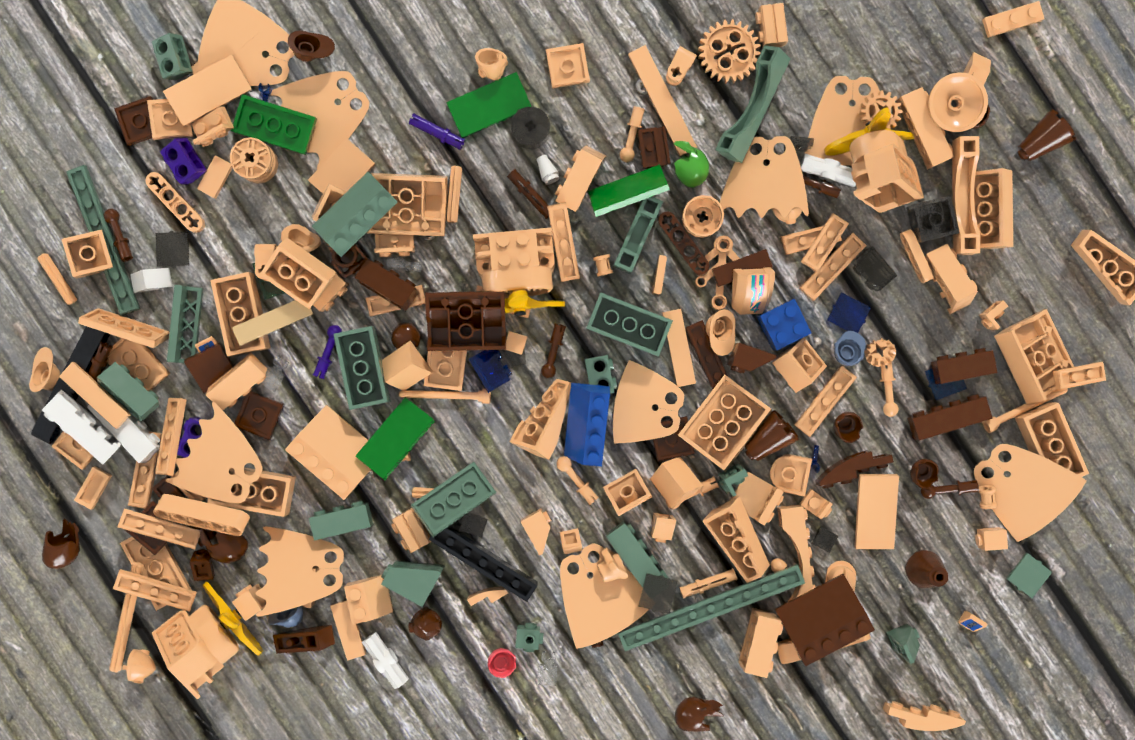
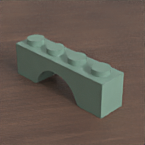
[613,197,663,274]

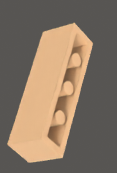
[896,87,954,170]

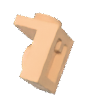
[979,300,1008,330]
[800,489,833,520]

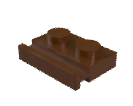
[637,126,671,169]

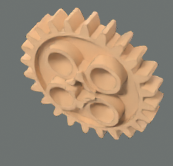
[698,19,761,84]

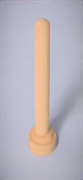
[399,388,491,404]
[982,388,1068,433]

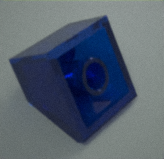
[469,350,512,393]

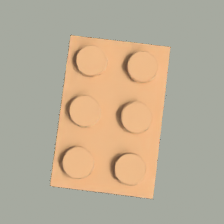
[259,237,336,309]
[738,608,783,678]

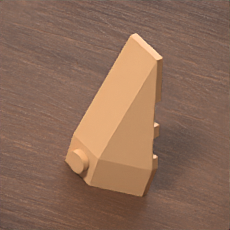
[510,379,571,460]

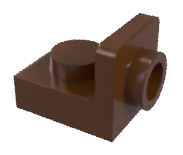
[190,549,215,581]

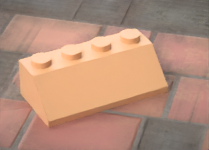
[974,168,1013,249]

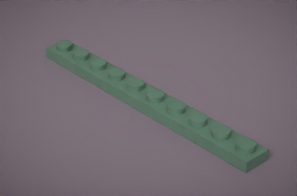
[618,564,805,651]

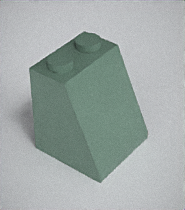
[381,561,445,607]

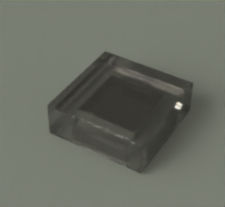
[812,527,838,553]

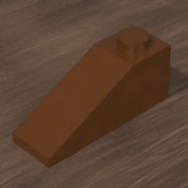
[273,625,335,654]

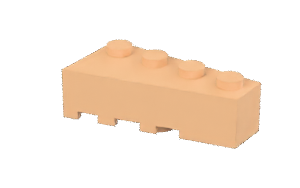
[1071,230,1135,306]
[703,496,770,583]

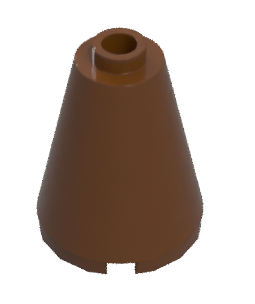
[1017,109,1076,161]
[745,410,799,461]
[905,550,948,588]

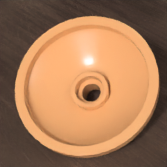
[928,73,988,132]

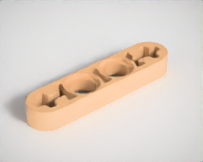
[145,172,205,233]

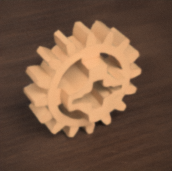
[859,90,903,130]

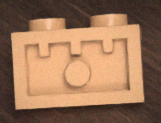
[191,106,234,147]

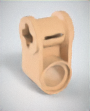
[666,46,697,86]
[254,244,277,282]

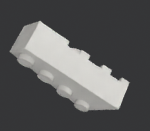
[42,390,121,464]

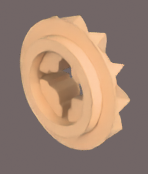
[864,338,896,367]

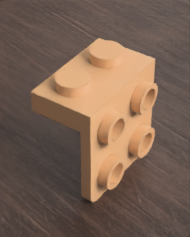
[729,472,784,526]

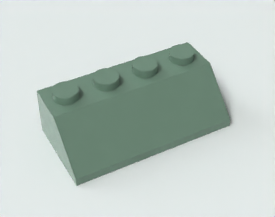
[312,172,397,257]

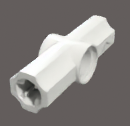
[800,154,856,187]
[362,632,409,689]

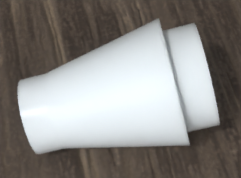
[536,155,559,185]

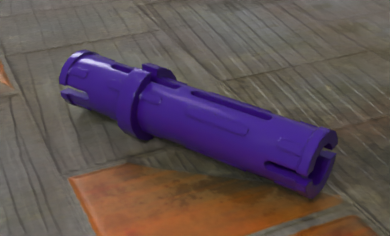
[409,113,466,150]

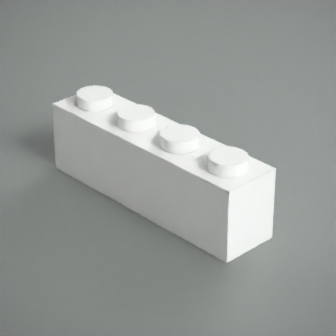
[87,397,160,463]

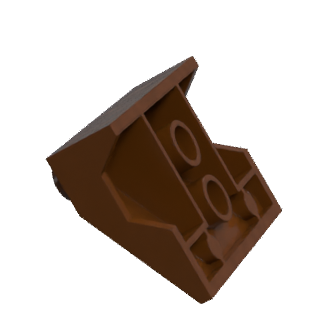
[425,291,506,351]
[775,574,875,667]

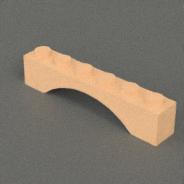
[952,136,980,255]
[777,504,816,602]

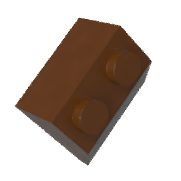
[726,343,777,374]

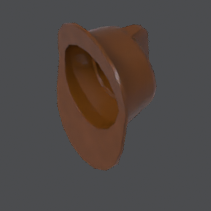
[288,30,335,62]

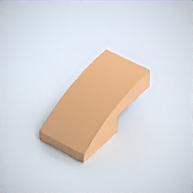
[467,586,509,606]

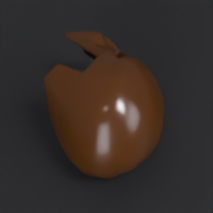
[42,518,80,569]
[200,529,248,564]
[675,697,724,732]

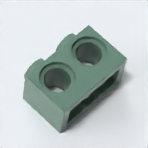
[152,33,193,81]
[584,355,617,394]

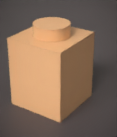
[975,527,1008,551]

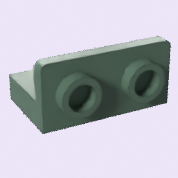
[718,464,748,497]

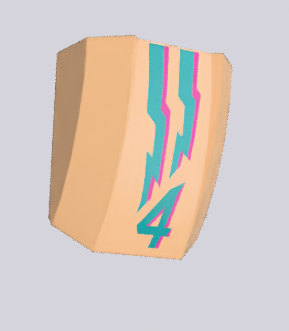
[731,267,775,315]

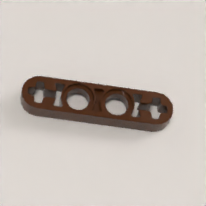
[659,211,709,276]

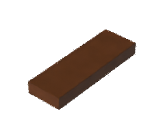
[711,249,773,287]

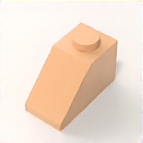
[963,52,991,85]
[521,509,552,556]
[651,513,676,543]

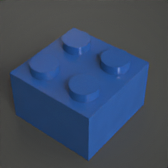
[756,299,811,351]

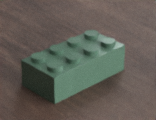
[586,292,673,357]
[334,326,391,410]

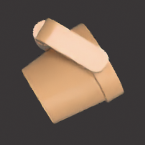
[597,547,628,582]

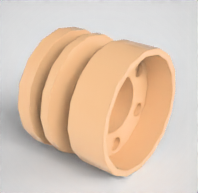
[230,137,279,184]
[682,195,724,238]

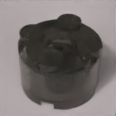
[511,107,550,150]

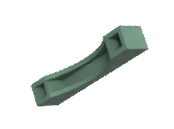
[715,45,791,163]

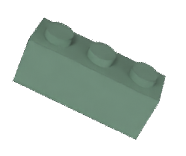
[97,362,159,422]
[309,500,374,541]

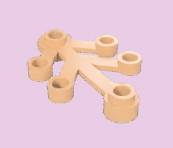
[695,236,740,310]

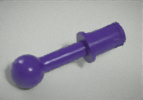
[313,325,342,379]

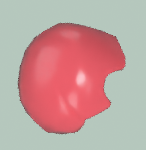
[487,648,516,678]

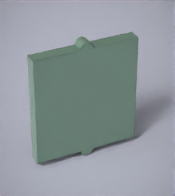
[1006,553,1052,598]

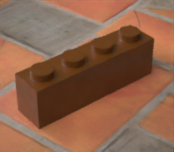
[907,394,993,441]

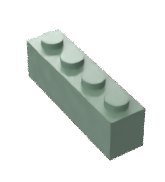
[605,521,670,599]

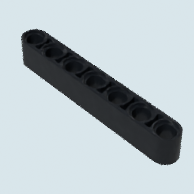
[31,326,110,444]

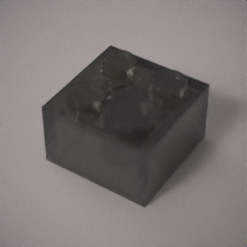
[906,195,959,243]

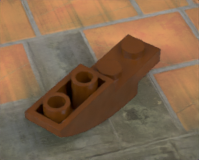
[815,450,894,488]

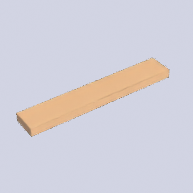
[628,45,697,157]

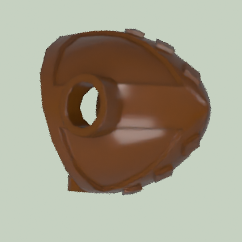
[408,607,442,641]

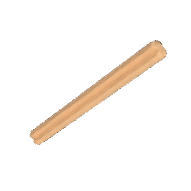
[109,562,144,672]

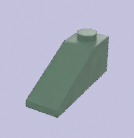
[886,624,920,664]

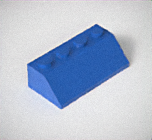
[564,383,610,467]

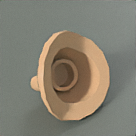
[281,224,321,253]

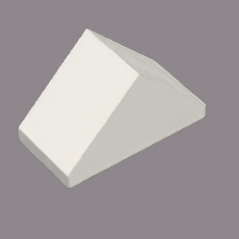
[130,268,173,294]

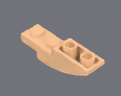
[883,701,966,731]

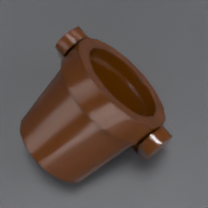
[331,243,367,278]

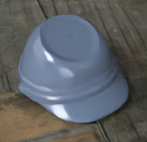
[834,331,866,366]
[268,606,303,628]

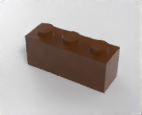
[354,258,418,312]
[931,348,998,384]

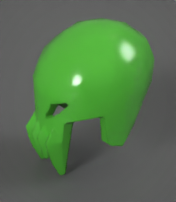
[673,141,709,188]

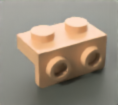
[374,234,415,257]

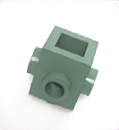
[515,623,544,652]

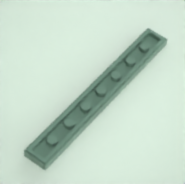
[66,165,140,316]

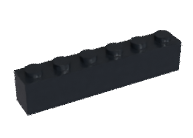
[429,526,538,602]

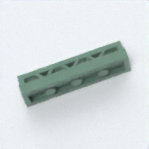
[167,285,203,363]

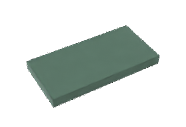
[411,462,496,537]

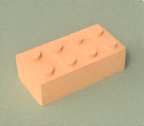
[210,272,271,357]
[1015,402,1089,477]
[207,467,296,517]

